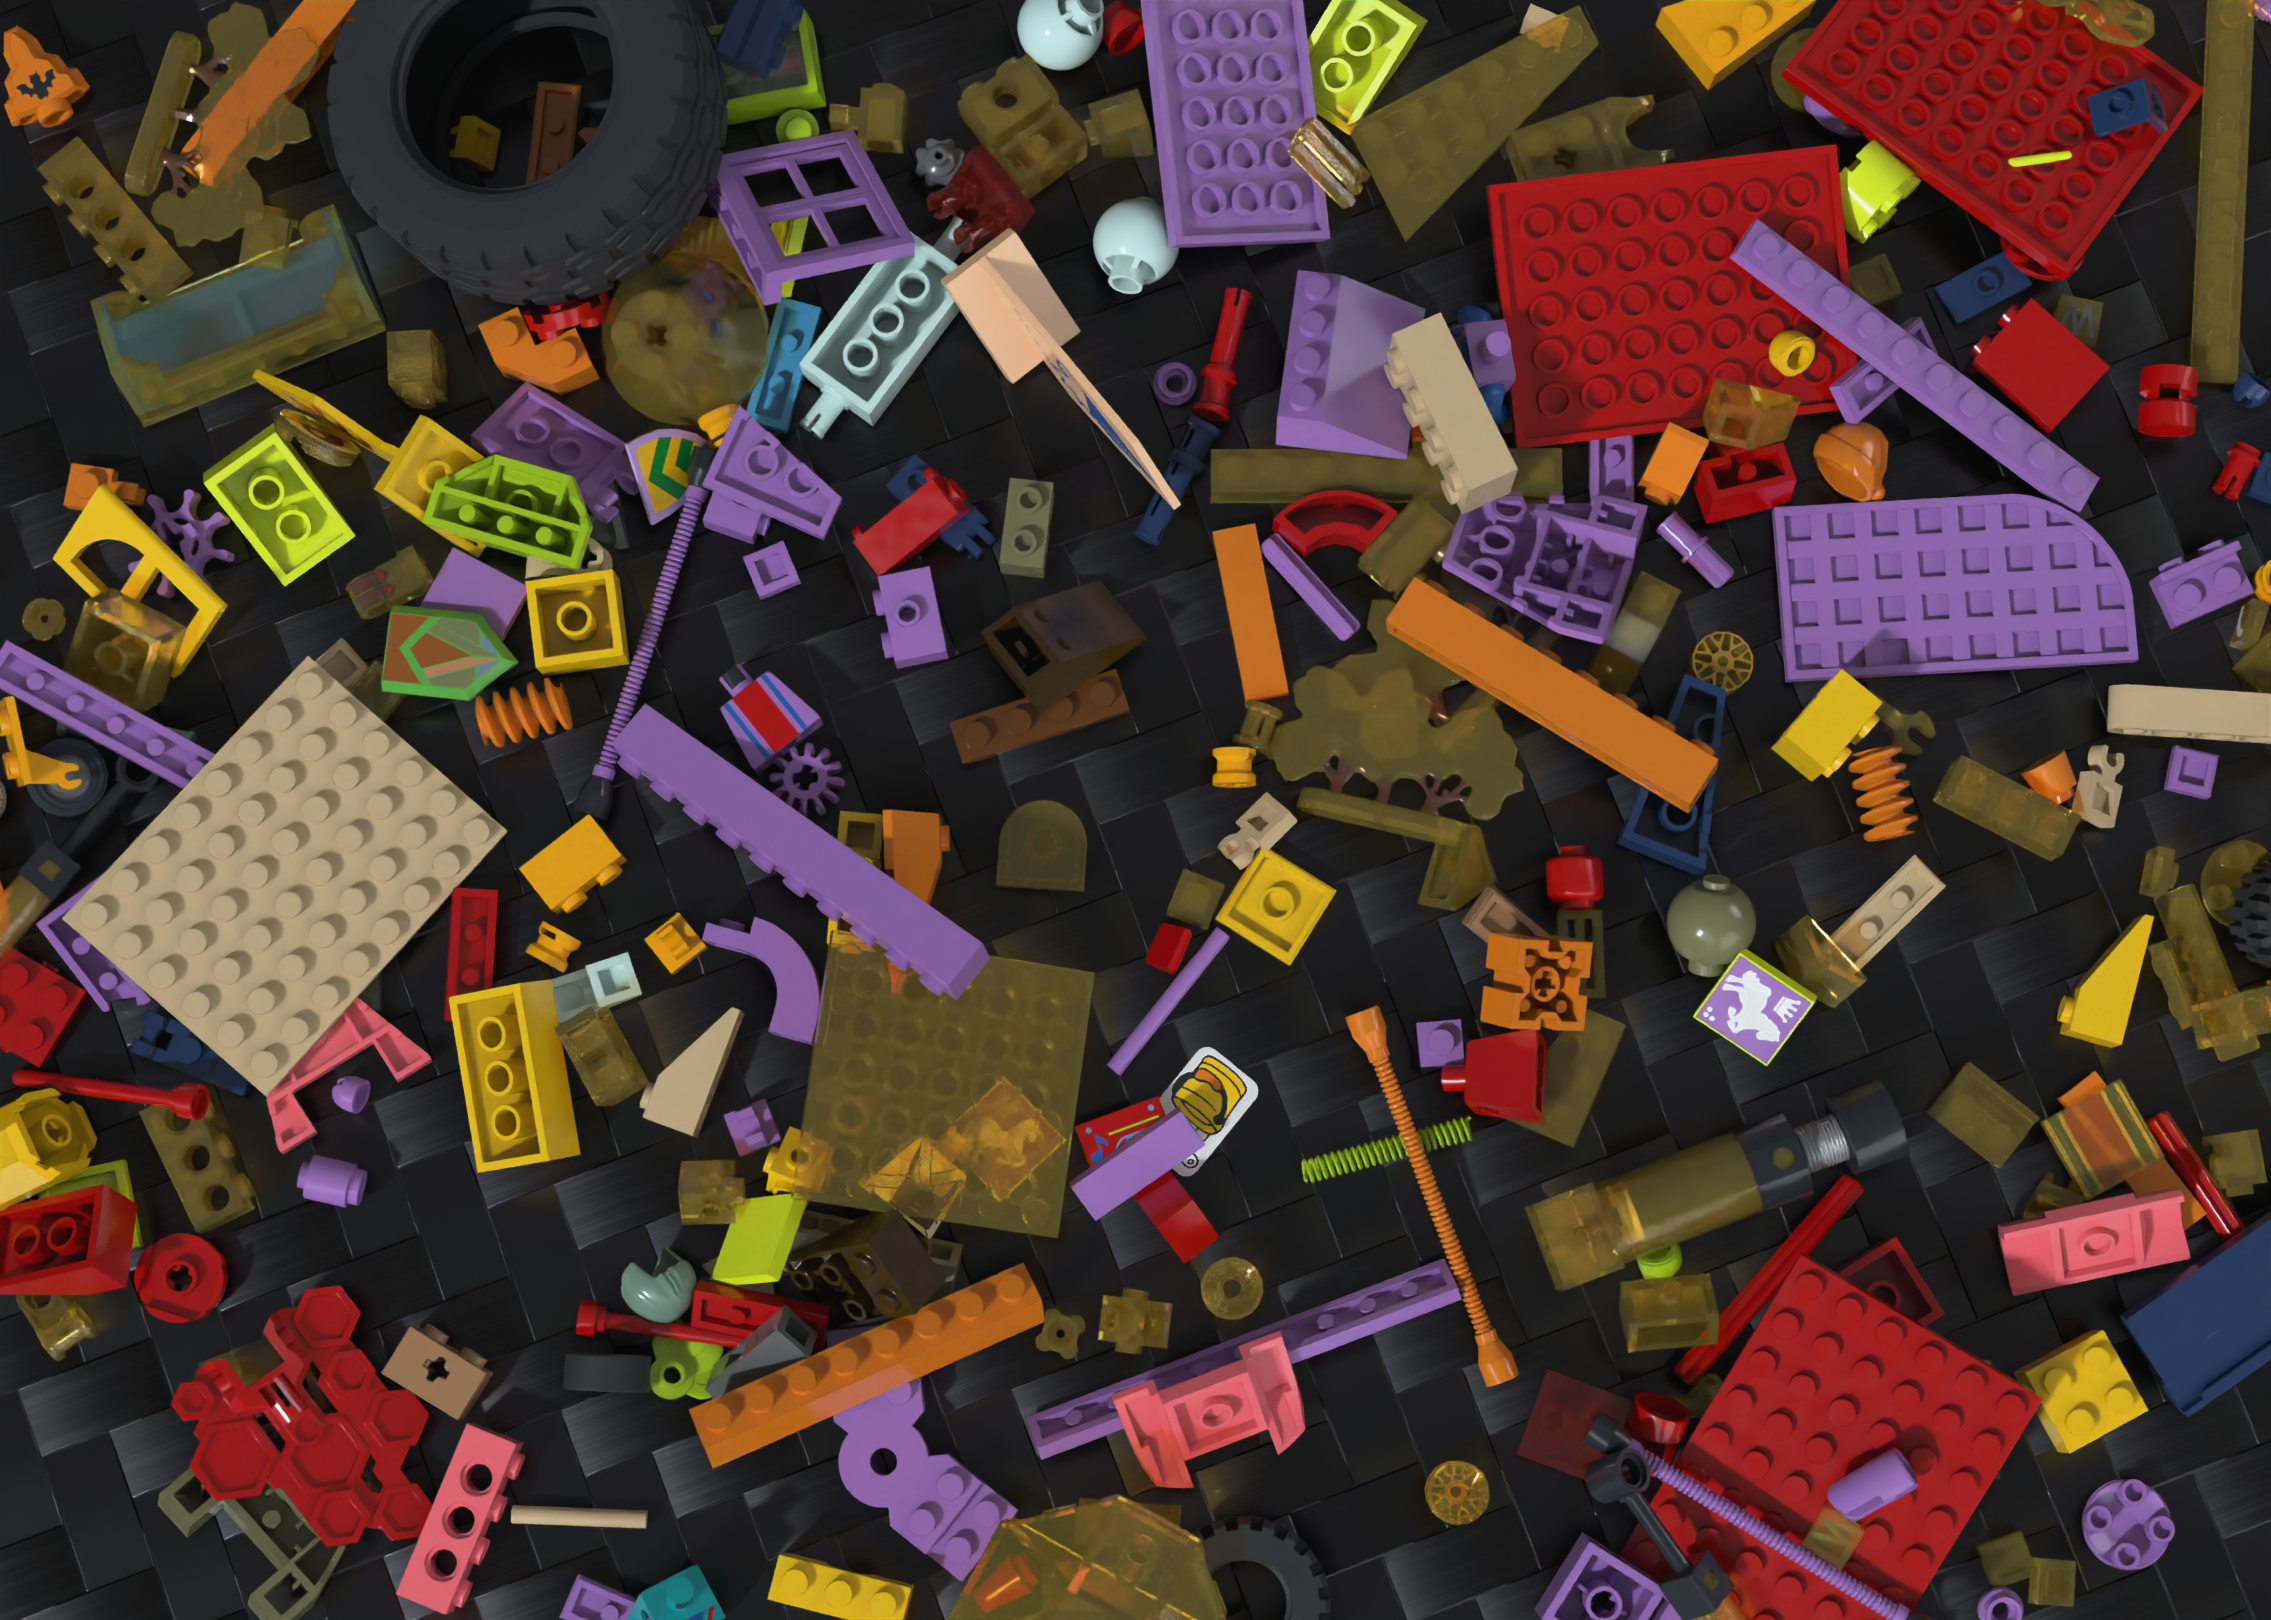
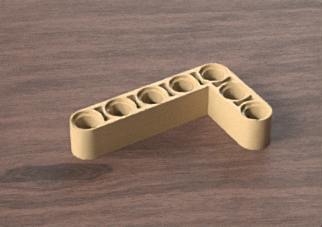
[2107,684,2271,744]

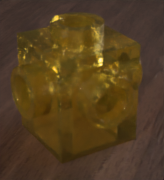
[678,1160,745,1225]
[1098,1288,1173,1355]

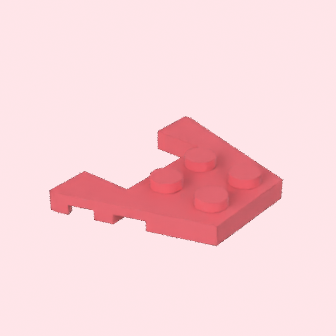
[266,998,432,1154]

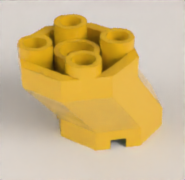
[0,1088,97,1211]

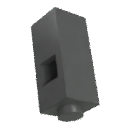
[705,1305,818,1399]

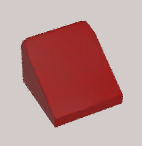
[1146,923,1193,975]

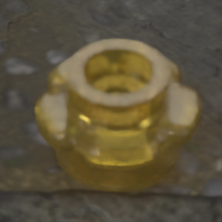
[22,598,66,641]

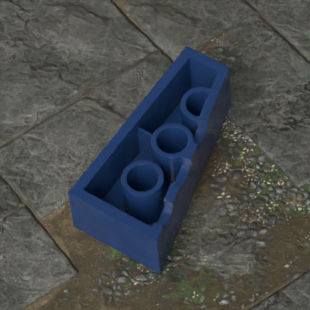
[1616,674,1726,876]

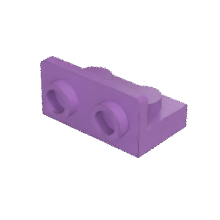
[2149,539,2254,629]

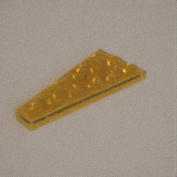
[1347,5,1599,243]

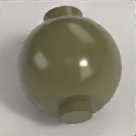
[1667,874,1756,977]

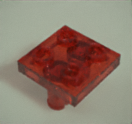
[927,144,1036,253]
[1517,1369,1632,1481]

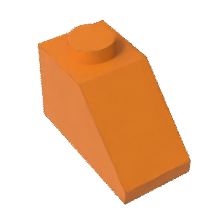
[1637,422,1710,506]

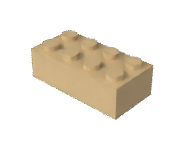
[1384,312,1518,515]

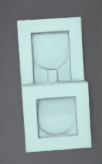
[551,952,642,1025]

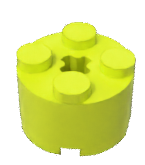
[1839,139,1921,244]

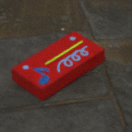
[1075,1096,1165,1167]

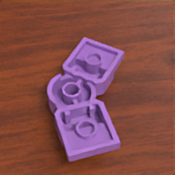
[827,1325,1018,1582]

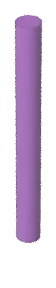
[1107,927,1230,1076]

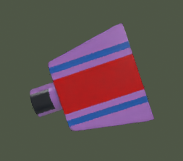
[719,664,824,776]

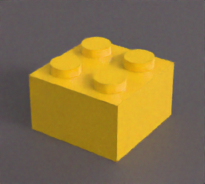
[525,569,630,676]
[1771,668,1883,782]
[2013,1330,2149,1454]

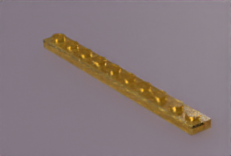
[2190,0,2255,384]

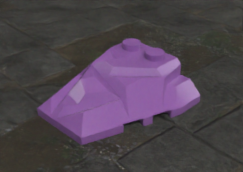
[1442,495,1648,645]

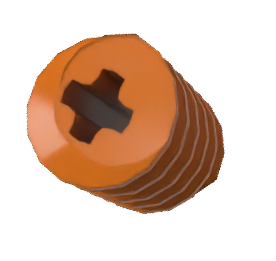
[475,677,573,748]
[1848,745,1918,842]

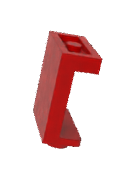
[1966,298,2110,437]

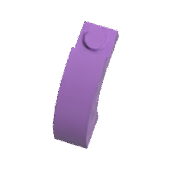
[702,917,823,1046]

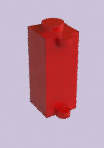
[851,467,970,576]

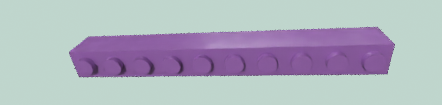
[612,703,990,1001]

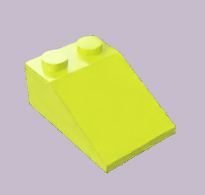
[1308,0,1428,135]
[203,422,356,586]

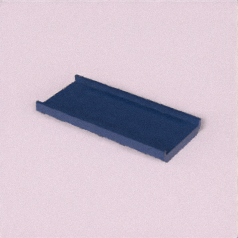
[2120,1210,2271,1417]

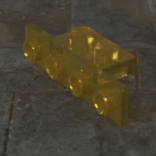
[2148,884,2260,1062]

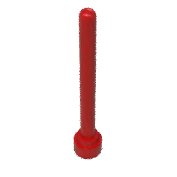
[12,1069,209,1120]
[576,1299,746,1348]

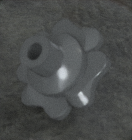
[915,138,965,187]

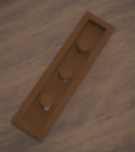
[949,669,1130,766]

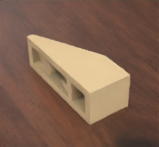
[640,1007,745,1138]

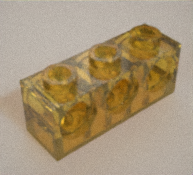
[1932,755,2082,861]
[139,1099,255,1233]

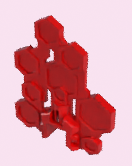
[171,1285,432,1547]

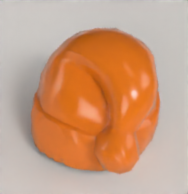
[1813,421,1888,502]

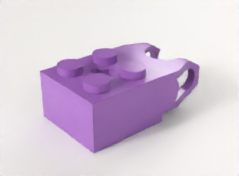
[1534,1532,1703,1620]

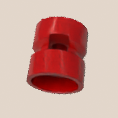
[2137,364,2199,437]
[1624,1391,1690,1477]

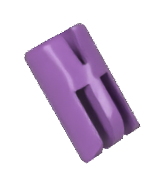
[1827,1448,1918,1522]

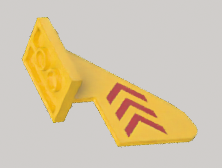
[252,369,486,558]

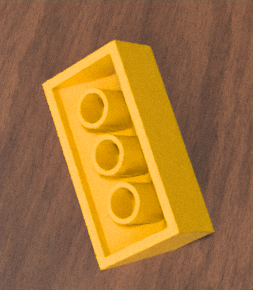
[448,979,581,1173]

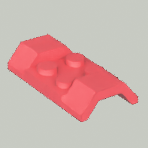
[1998,1187,2190,1296]

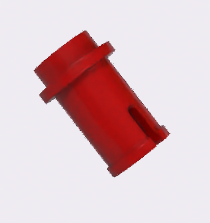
[2212,442,2261,501]

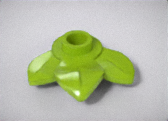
[650,1318,724,1400]

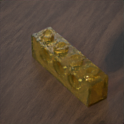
[37,136,194,306]

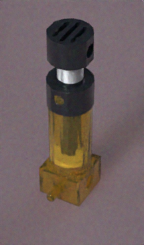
[1524,1079,1909,1291]

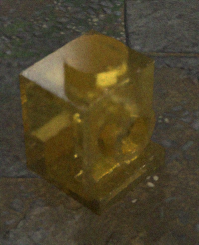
[2202,1129,2267,1197]

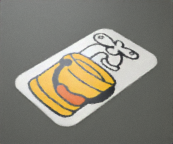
[1159,1047,1258,1177]

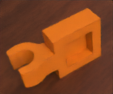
[63,463,146,511]

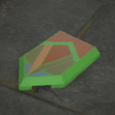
[381,605,519,701]

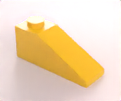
[2057,914,2154,1048]

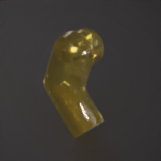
[1663,1373,1723,1418]

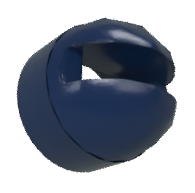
[2233,370,2271,408]

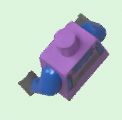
[1449,302,1516,434]

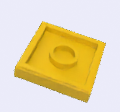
[1215,847,1337,966]

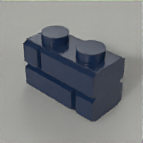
[714,0,803,80]

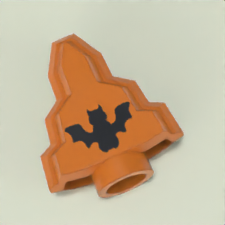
[4,25,91,127]

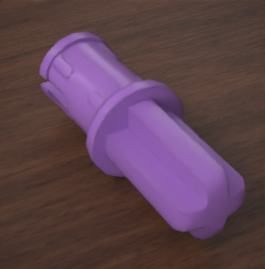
[1656,511,1734,588]

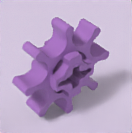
[128,489,234,598]

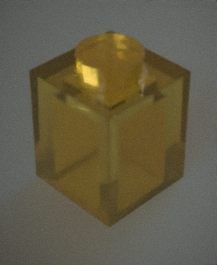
[1167,868,1225,931]

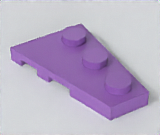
[703,405,842,540]

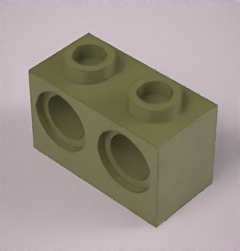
[999,478,1055,578]

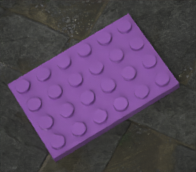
[1140,0,1330,248]

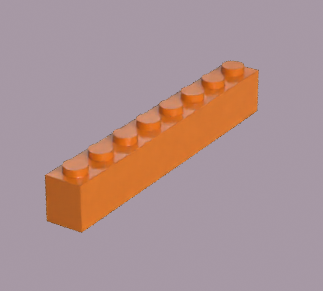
[1386,577,1719,814]
[689,1263,1045,1469]

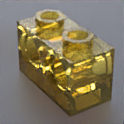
[387,329,448,409]
[554,1006,649,1106]

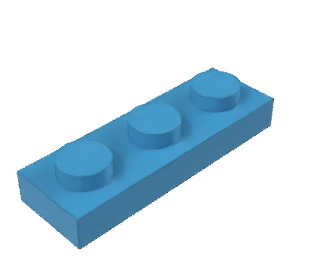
[746,297,823,434]

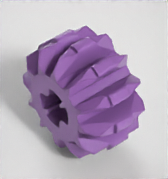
[769,743,845,818]

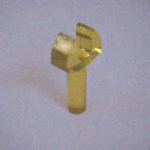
[1867,688,1936,756]

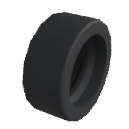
[563,1353,651,1393]

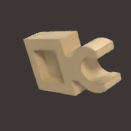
[2071,745,2124,828]
[1217,792,1298,870]

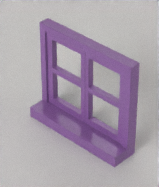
[705,129,915,306]

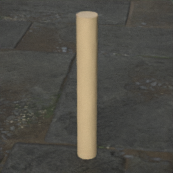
[511,1505,648,1528]

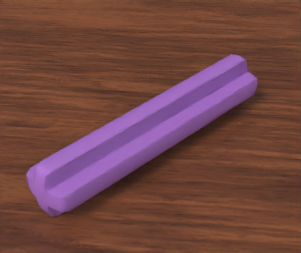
[1260,533,1361,641]

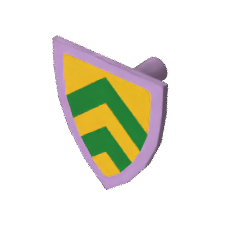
[625,428,710,525]

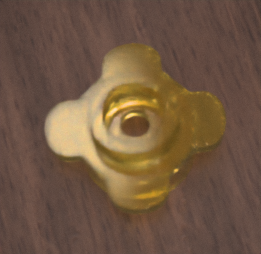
[1035,1308,1086,1359]

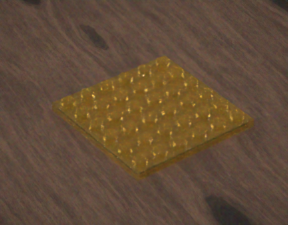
[791,930,1095,1238]

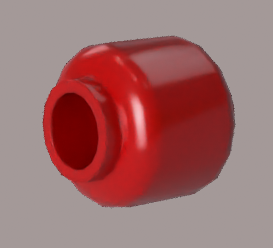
[1546,846,1604,911]

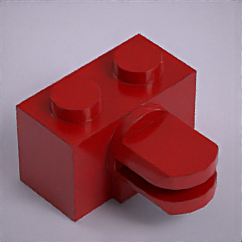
[1693,422,1797,524]

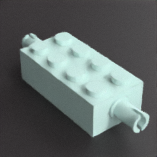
[799,216,976,440]

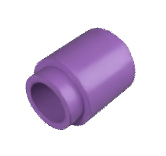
[297,1155,367,1208]

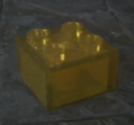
[63,588,187,713]

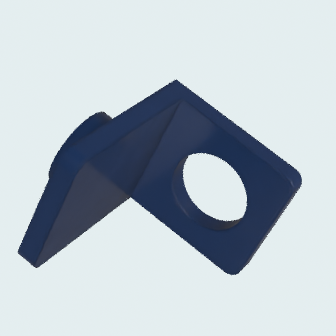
[2088,78,2167,137]

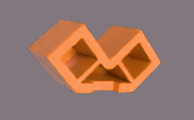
[478,307,600,396]

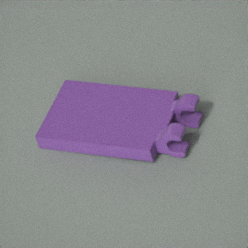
[471,381,639,523]

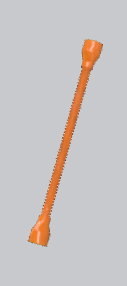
[1345,1005,1520,1387]

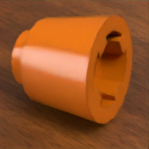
[2020,749,2077,806]

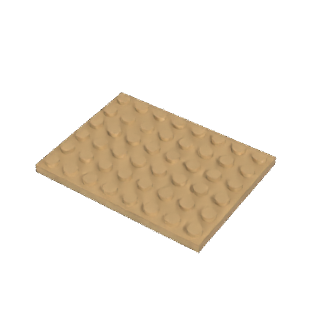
[62,656,508,1097]

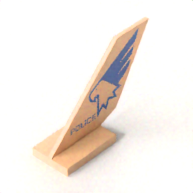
[940,228,1181,510]

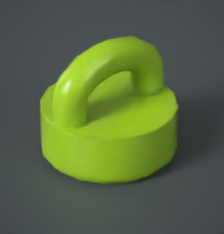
[1636,1236,1683,1284]

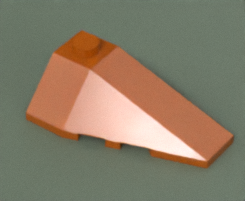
[883,810,950,996]

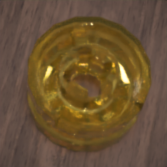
[1201,1257,1263,1320]

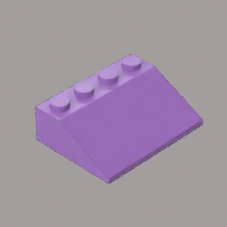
[1276,270,1425,460]

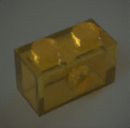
[1619,1273,1719,1352]

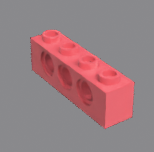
[396,1423,525,1615]

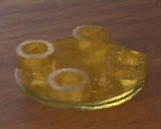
[2200,840,2271,927]

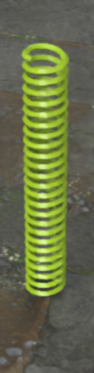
[1301,1115,1472,1183]

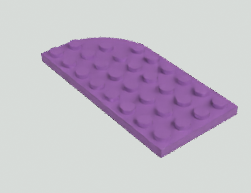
[1772,494,2139,682]

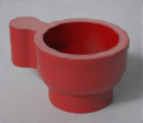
[1102,1,1145,55]

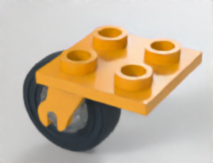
[0,696,108,817]

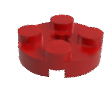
[522,291,611,340]
[134,1233,228,1323]

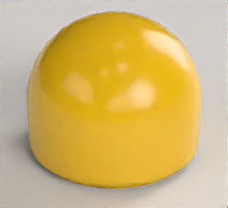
[1769,330,1815,376]

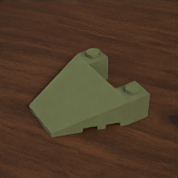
[158,1408,383,1620]

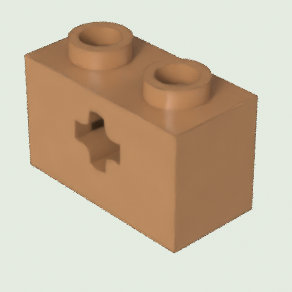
[381,1323,493,1420]

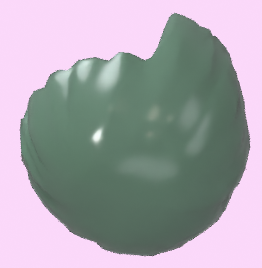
[621,1247,697,1323]

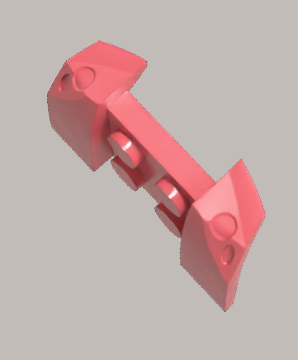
[1111,1330,1305,1488]

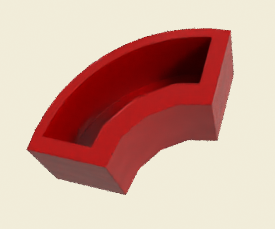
[1272,490,1398,558]

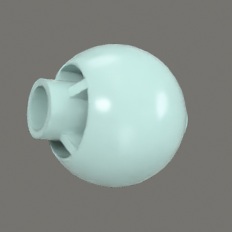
[1017,0,1104,70]
[1093,196,1179,294]

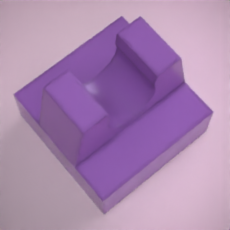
[723,1098,782,1157]

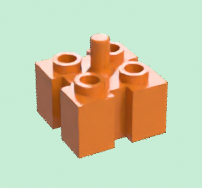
[1480,932,1593,1031]

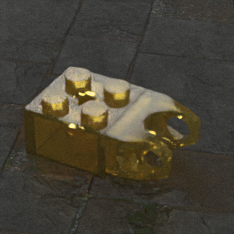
[1505,95,1676,182]

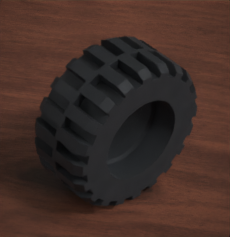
[1157,1515,1331,1620]

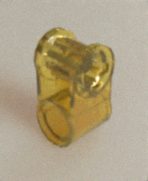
[16,1295,97,1361]

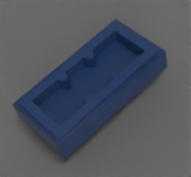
[1933,251,2032,328]

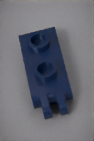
[886,454,996,559]

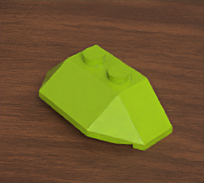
[422,454,593,570]

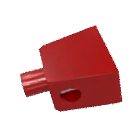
[1441,1029,1547,1123]

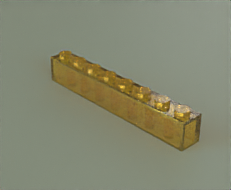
[1210,448,1563,503]

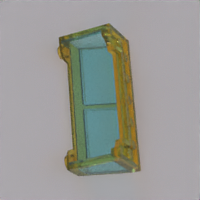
[90,204,386,427]

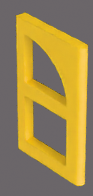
[52,484,228,678]

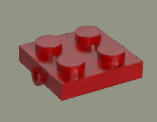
[0,946,89,1068]

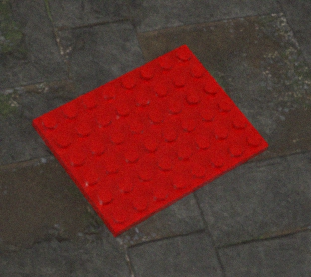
[1781,0,2205,280]
[1486,144,1857,449]
[1618,1252,2043,1620]

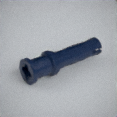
[1134,415,1222,546]

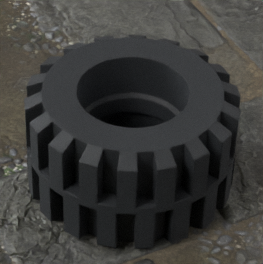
[2228,859,2271,968]

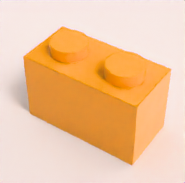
[519,814,627,915]

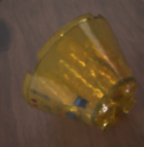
[600,251,769,425]

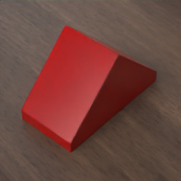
[1133,1170,1219,1264]

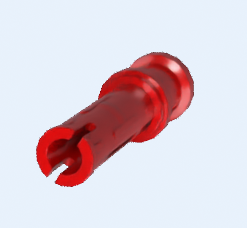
[1191,288,1253,422]

